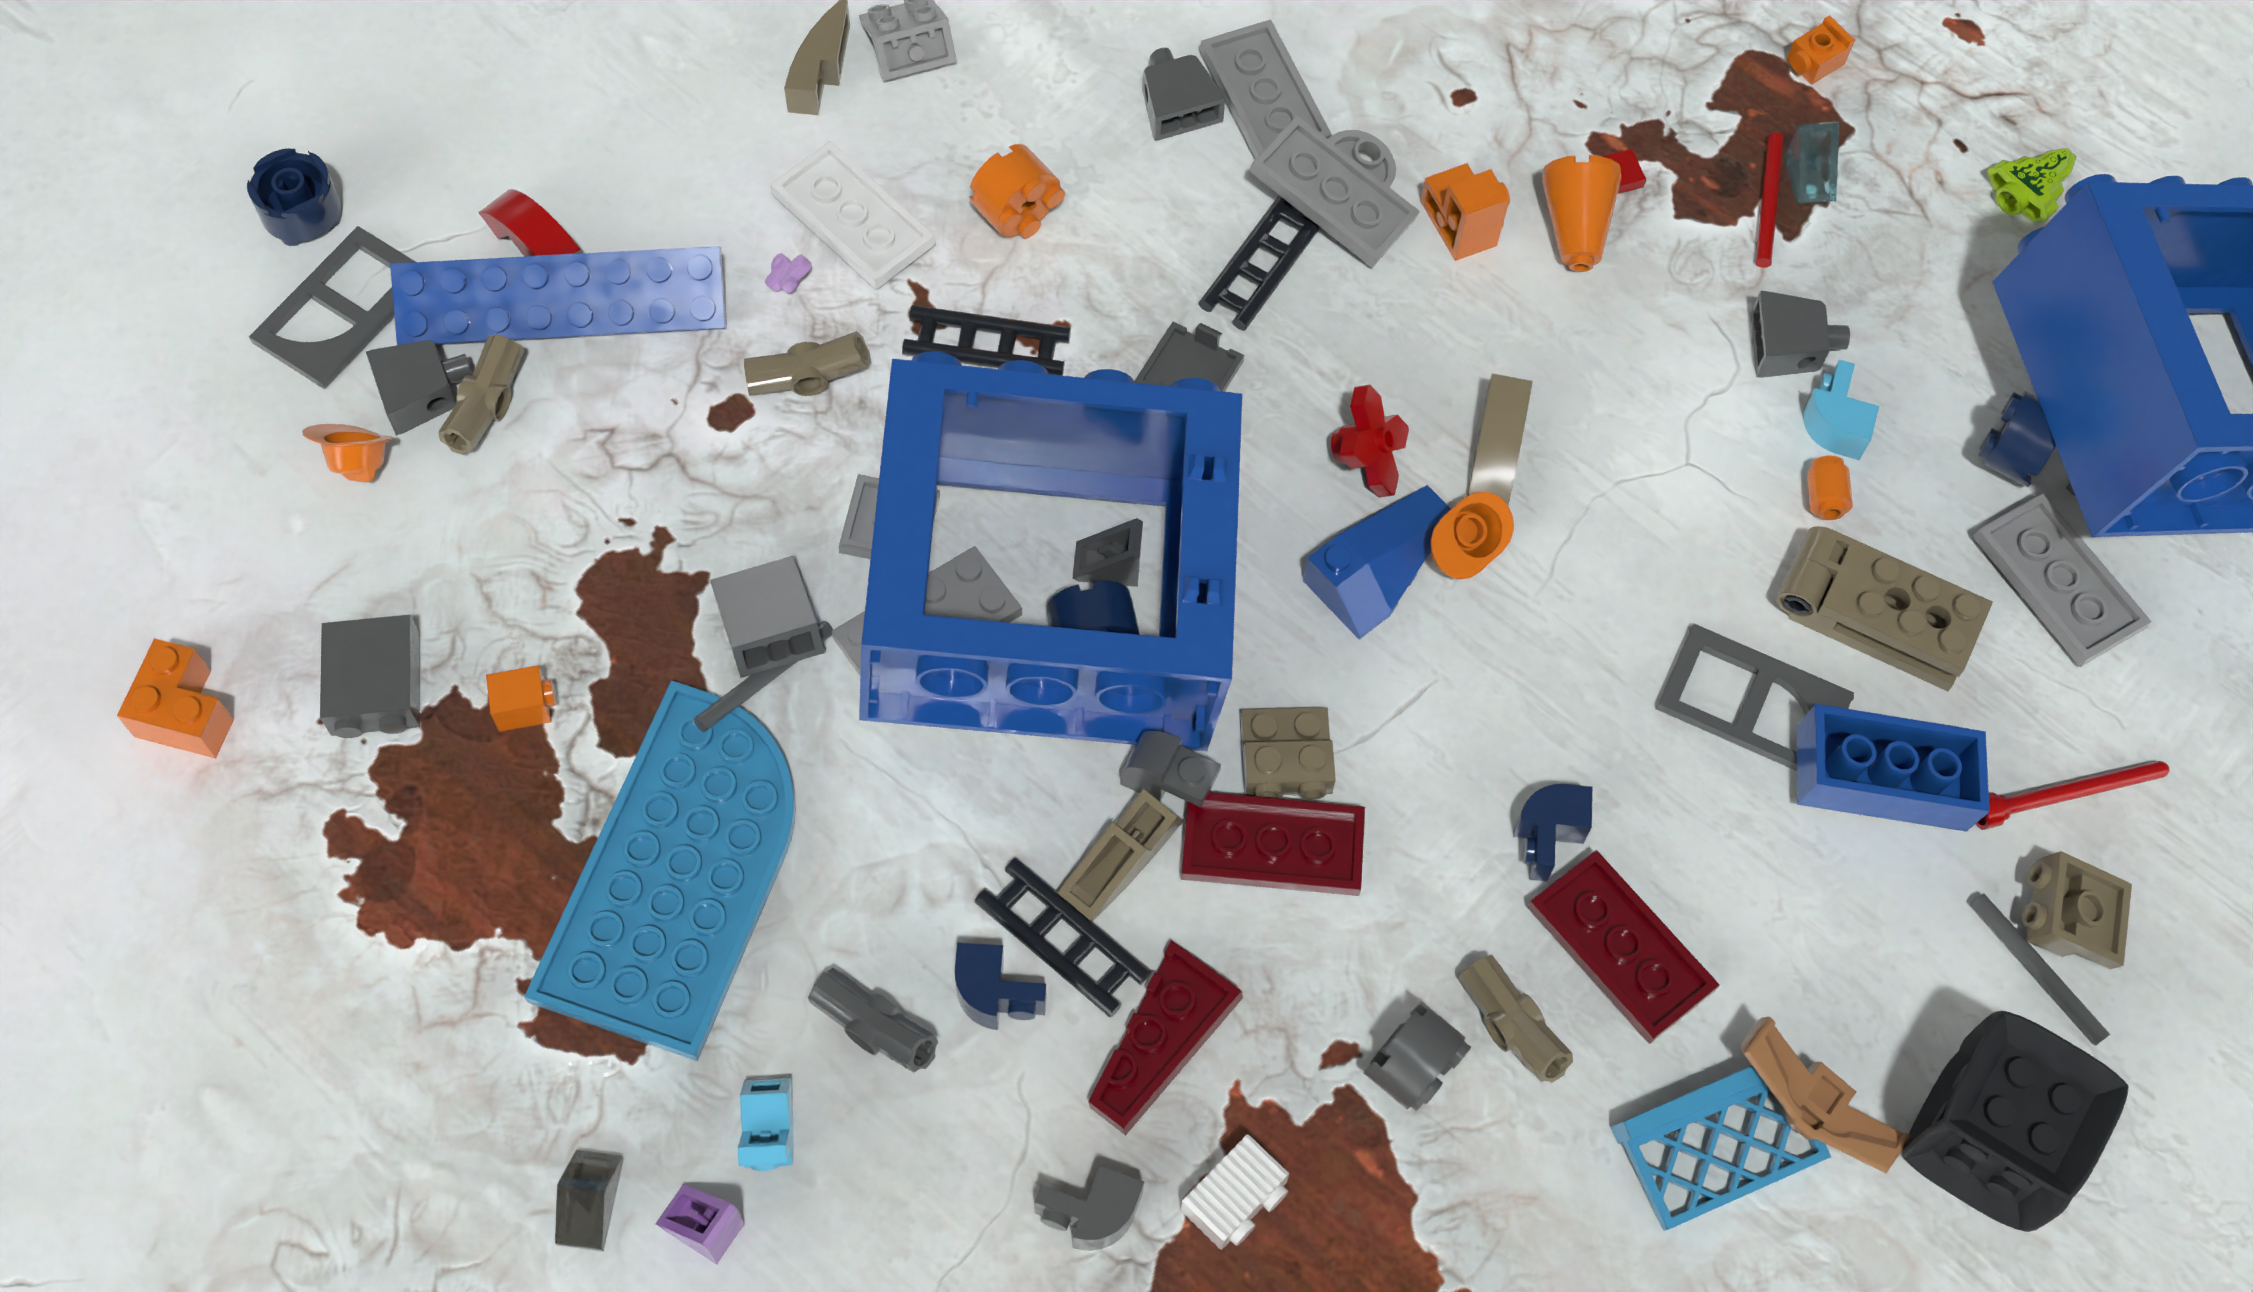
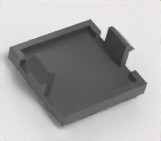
[1134,321,1244,392]

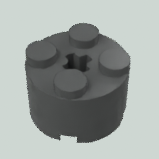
[1363,1001,1471,1111]

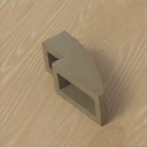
[784,0,850,115]
[1467,373,1533,506]
[1057,789,1184,921]

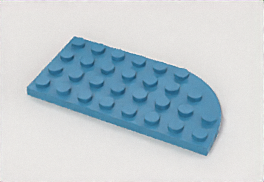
[524,680,796,1061]

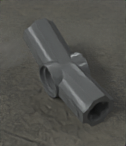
[808,967,938,1073]

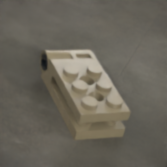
[1776,526,1993,692]

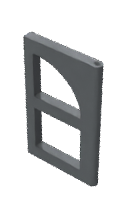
[249,226,416,389]
[1656,623,1854,771]

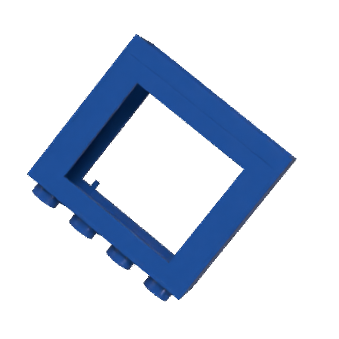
[1992,174,2253,537]
[859,351,1242,751]

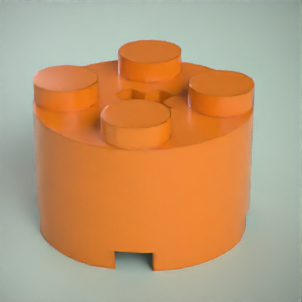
[969,144,1065,239]

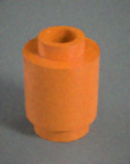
[1807,455,1853,520]

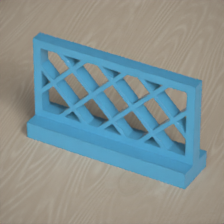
[1611,1065,1831,1231]

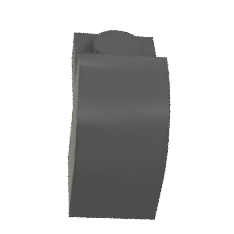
[1120,731,1221,807]
[1034,1165,1144,1251]

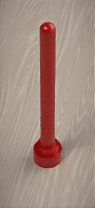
[1976,761,2170,830]

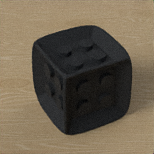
[1902,1011,2129,1232]

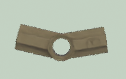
[744,331,871,396]
[438,334,525,455]
[1458,954,1573,1083]

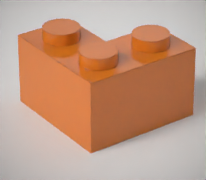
[1420,163,1510,261]
[117,638,234,759]

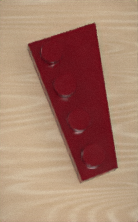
[1088,940,1243,1136]

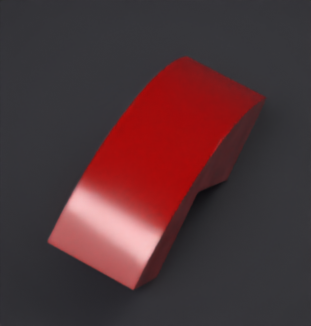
[478,189,580,256]

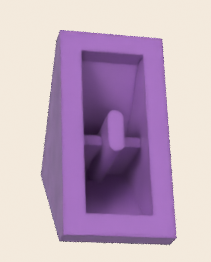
[656,1184,744,1264]

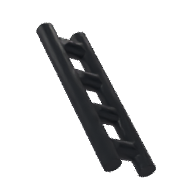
[1199,195,1321,331]
[902,305,1071,376]
[975,858,1152,1018]

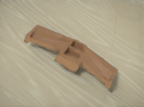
[1741,1017,1911,1173]

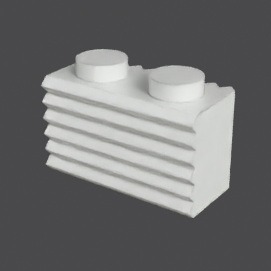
[1181,1134,1289,1250]

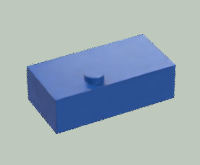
[1796,704,1990,832]

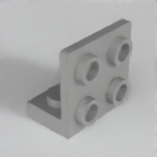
[859,0,957,81]

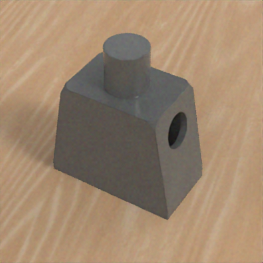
[1143,47,1225,141]
[1751,291,1850,378]
[366,340,472,436]

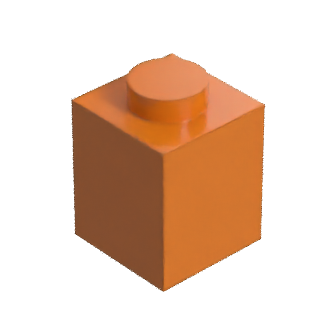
[486,665,557,732]

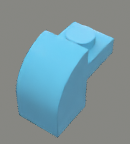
[1803,359,1879,460]
[738,1078,794,1171]

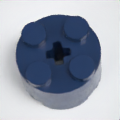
[247,148,341,246]
[1979,391,2056,487]
[1048,580,1140,635]

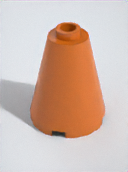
[1542,155,1622,272]

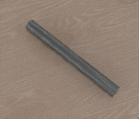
[694,621,833,732]
[1970,893,2111,1045]

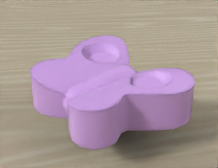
[765,253,812,293]

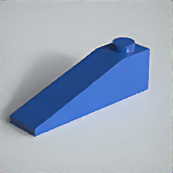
[1303,485,1451,640]

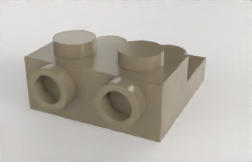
[1240,707,1336,800]
[2022,851,2132,969]

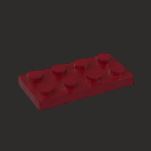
[1181,792,1365,896]
[1528,850,1720,1044]

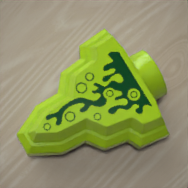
[1987,148,2077,223]

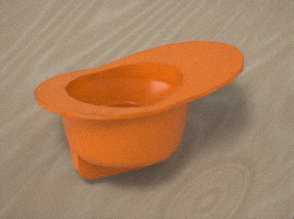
[302,424,393,482]
[1430,492,1514,580]

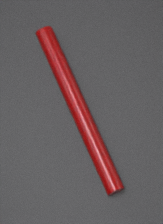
[1756,133,1784,268]

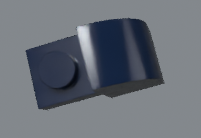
[1513,784,1593,882]
[955,942,1047,1030]

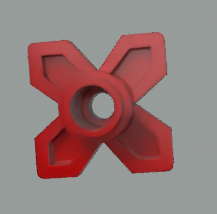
[1331,384,1409,498]

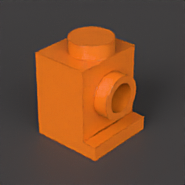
[1786,15,1855,85]

